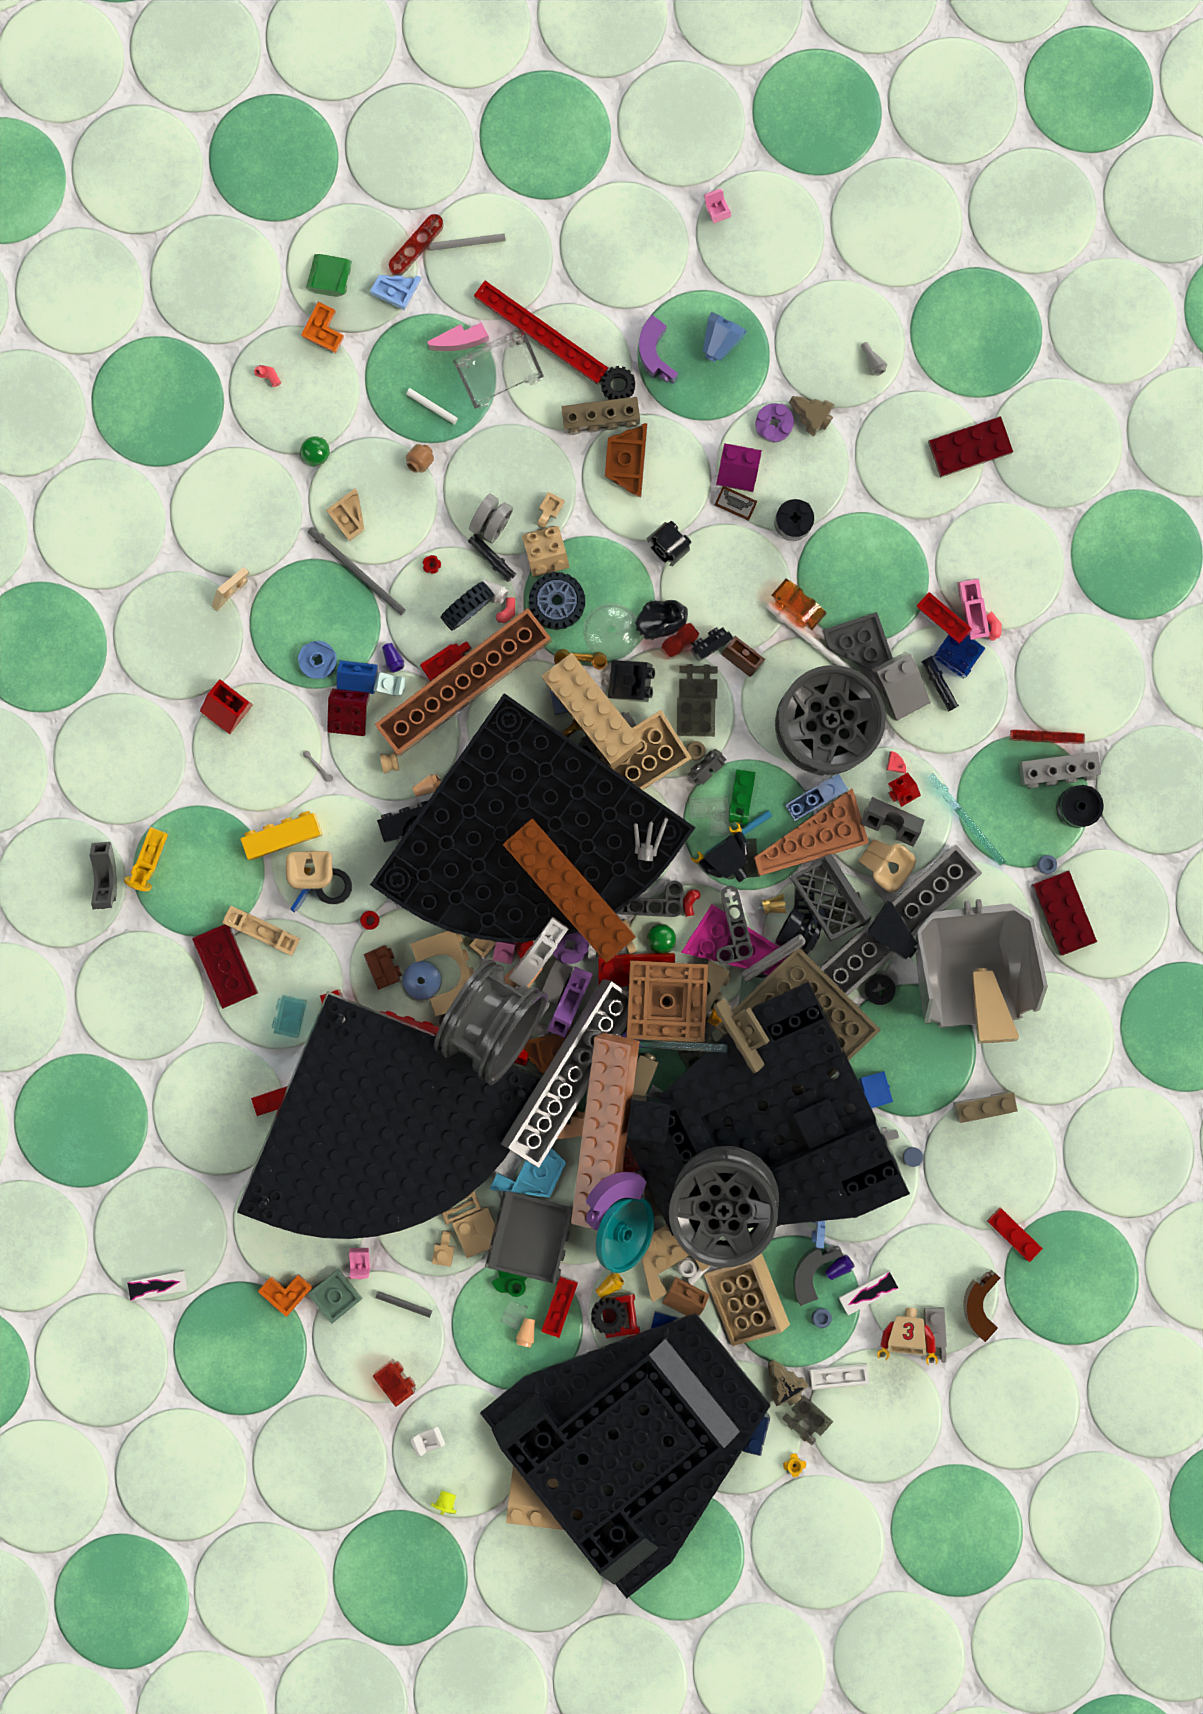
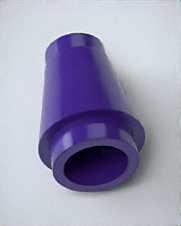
[382,643,405,673]
[825,1254,855,1281]

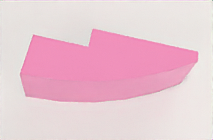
[427,322,489,351]
[957,579,990,640]

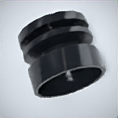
[775,908,821,954]

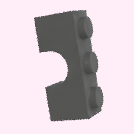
[860,797,925,847]

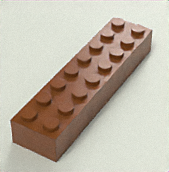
[503,818,636,963]

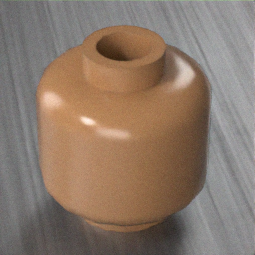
[406,444,434,473]

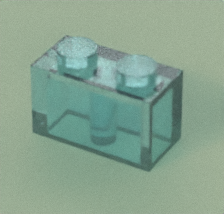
[272,995,307,1038]

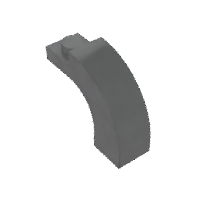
[89,842,117,910]
[793,1245,843,1306]

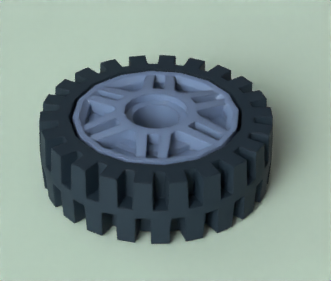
[529,572,585,630]
[440,581,495,631]

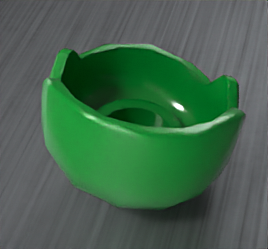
[300,436,330,467]
[647,924,676,953]

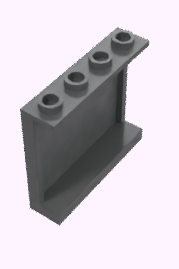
[485,1191,573,1284]

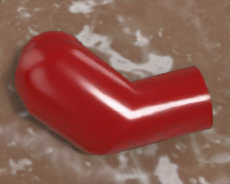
[683,889,701,917]

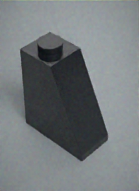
[866,901,917,959]

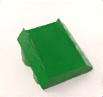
[306,254,352,297]

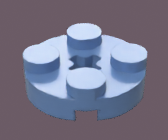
[298,641,337,679]

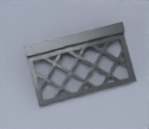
[790,854,872,942]

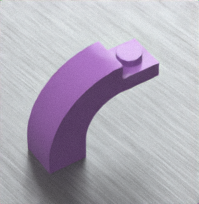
[639,315,678,384]
[547,966,593,1038]
[586,1172,646,1230]

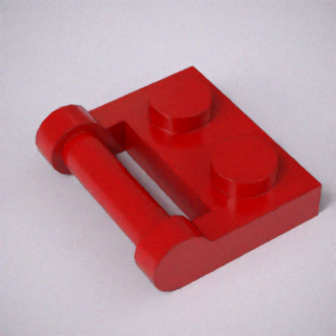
[602,1293,640,1338]

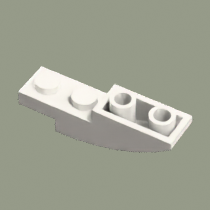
[509,917,568,986]

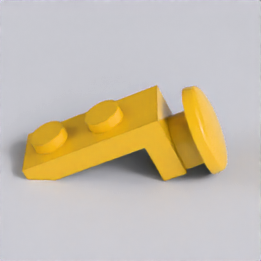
[124,827,168,892]

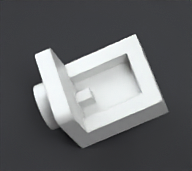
[411,1426,445,1457]

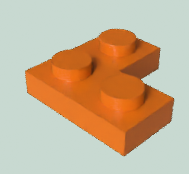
[301,301,344,354]
[258,1274,313,1317]

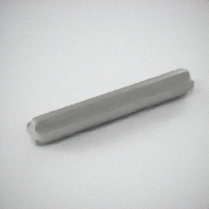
[742,934,806,981]

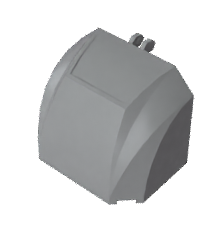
[916,899,1048,1028]

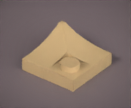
[452,1207,495,1258]

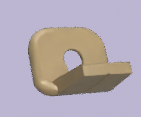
[859,839,916,893]
[286,851,333,889]

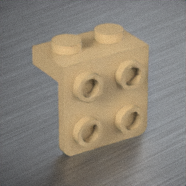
[522,526,570,577]

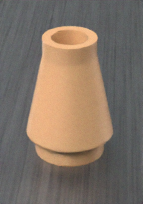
[412,774,441,797]
[515,1318,535,1348]

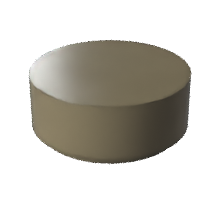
[686,741,706,761]

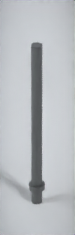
[307,527,406,615]

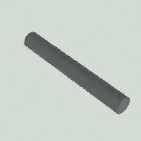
[376,1291,432,1318]

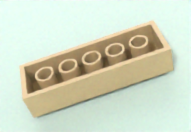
[542,653,644,769]

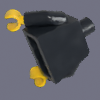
[691,823,749,882]

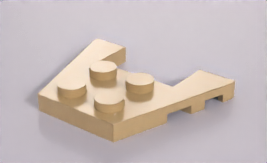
[642,1224,710,1302]

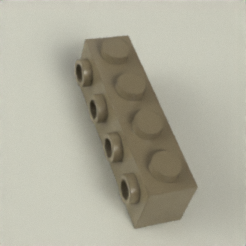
[561,397,640,435]

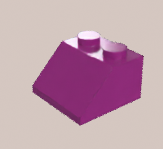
[716,443,762,492]

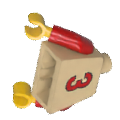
[877,1308,938,1365]

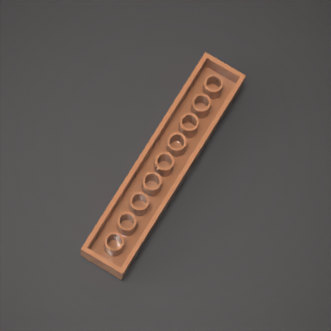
[375,608,552,757]
[571,1033,640,1231]

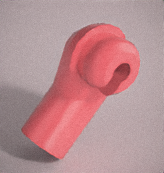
[254,365,281,387]
[496,597,515,623]
[986,611,1002,641]

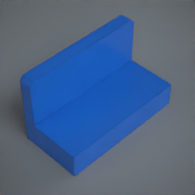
[337,660,378,694]

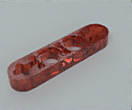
[389,214,444,276]
[1010,730,1085,744]

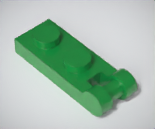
[728,769,756,825]

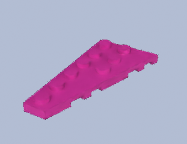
[681,904,790,975]

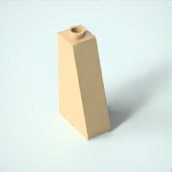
[971,968,1019,1044]

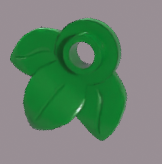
[492,1270,527,1297]

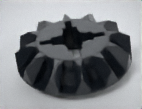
[865,974,896,1005]

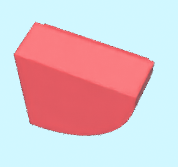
[886,751,906,774]

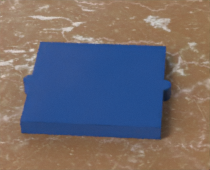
[290,889,312,913]
[859,1071,893,1108]

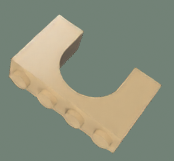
[411,931,474,1017]

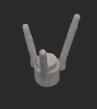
[634,818,668,861]

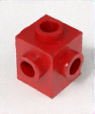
[888,772,921,807]

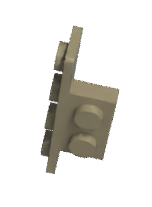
[714,998,770,1073]

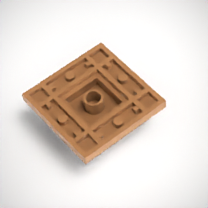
[626,961,708,1042]

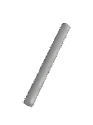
[430,233,506,251]

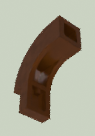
[963,1270,1001,1342]

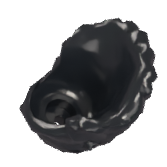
[635,600,688,641]

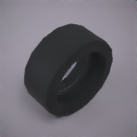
[315,868,352,904]

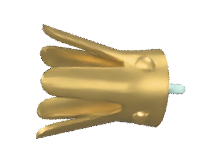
[758,894,787,914]

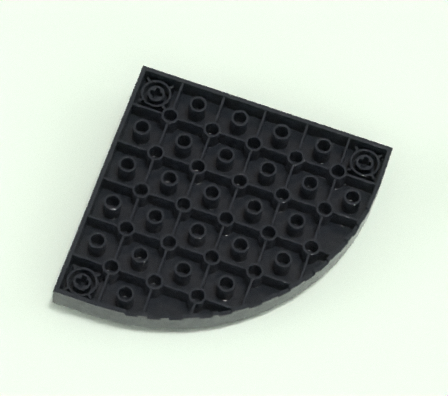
[370,693,696,942]
[237,991,542,1239]

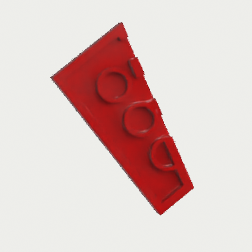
[598,953,675,987]

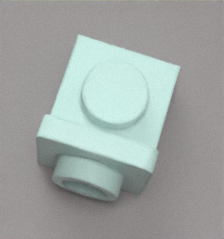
[373,672,406,696]

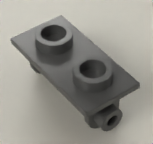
[688,749,727,786]

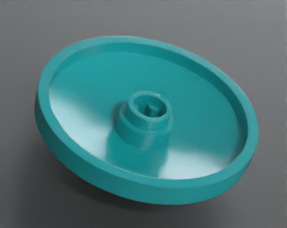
[596,1198,654,1273]

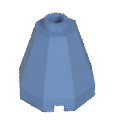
[703,312,747,362]

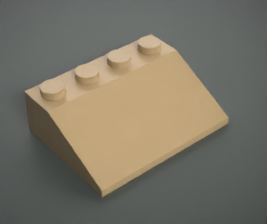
[596,710,692,790]
[704,1253,790,1346]
[506,1466,583,1530]

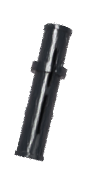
[468,534,516,582]
[921,656,959,712]

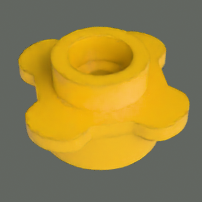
[783,1453,806,1477]

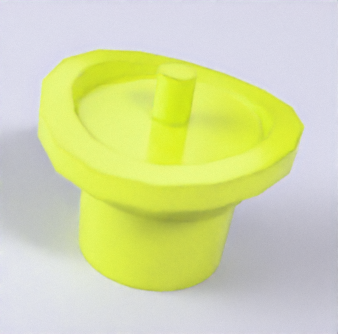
[431,1490,457,1515]

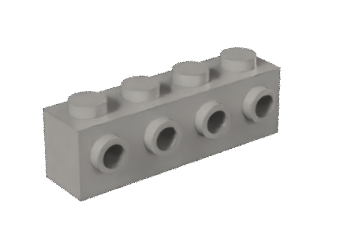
[1018,752,1101,789]

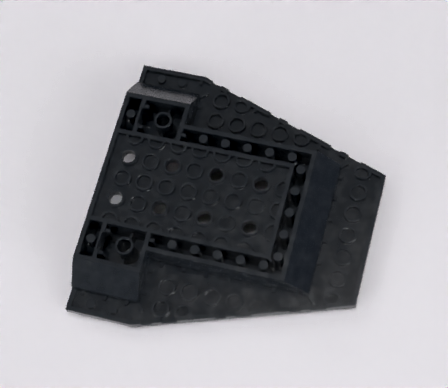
[627,981,910,1236]
[480,1312,771,1599]

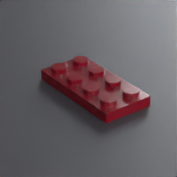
[928,416,1013,478]
[1032,870,1097,956]
[192,924,258,1009]

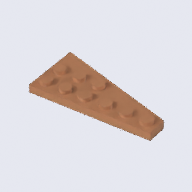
[753,789,869,876]

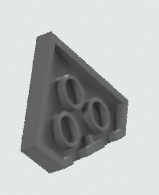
[822,612,893,671]

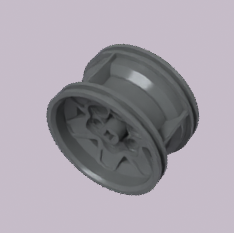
[775,665,886,775]
[434,960,548,1085]
[669,1146,779,1268]

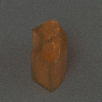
[771,578,827,630]

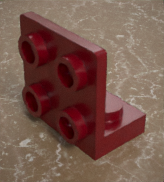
[327,688,370,736]

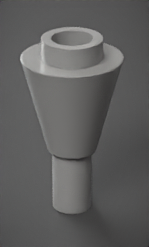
[861,342,888,376]

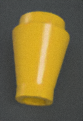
[595,1272,625,1299]

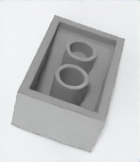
[872,652,931,721]

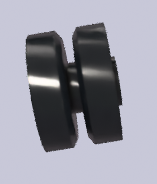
[1056,785,1104,828]

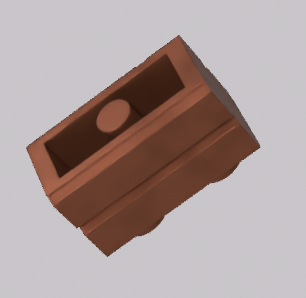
[363,945,402,990]

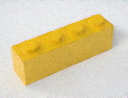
[240,811,323,860]

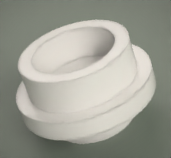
[678,1257,697,1277]

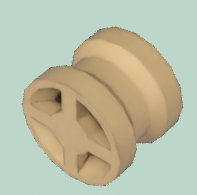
[380,752,399,773]

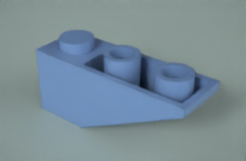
[785,773,848,821]

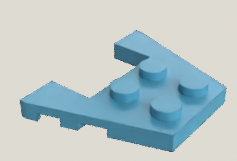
[490,1147,566,1198]

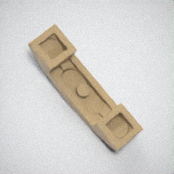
[222,905,300,956]

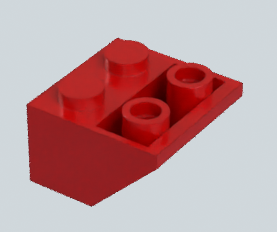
[200,679,253,734]

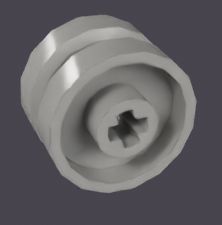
[469,494,513,544]

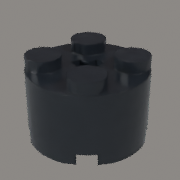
[774,499,814,541]
[647,521,692,566]

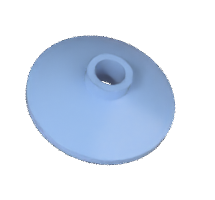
[403,961,441,1000]

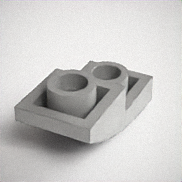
[542,959,574,1005]

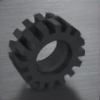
[601,366,635,400]
[591,1297,626,1335]

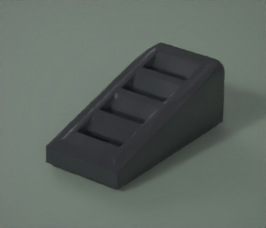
[794,880,815,919]

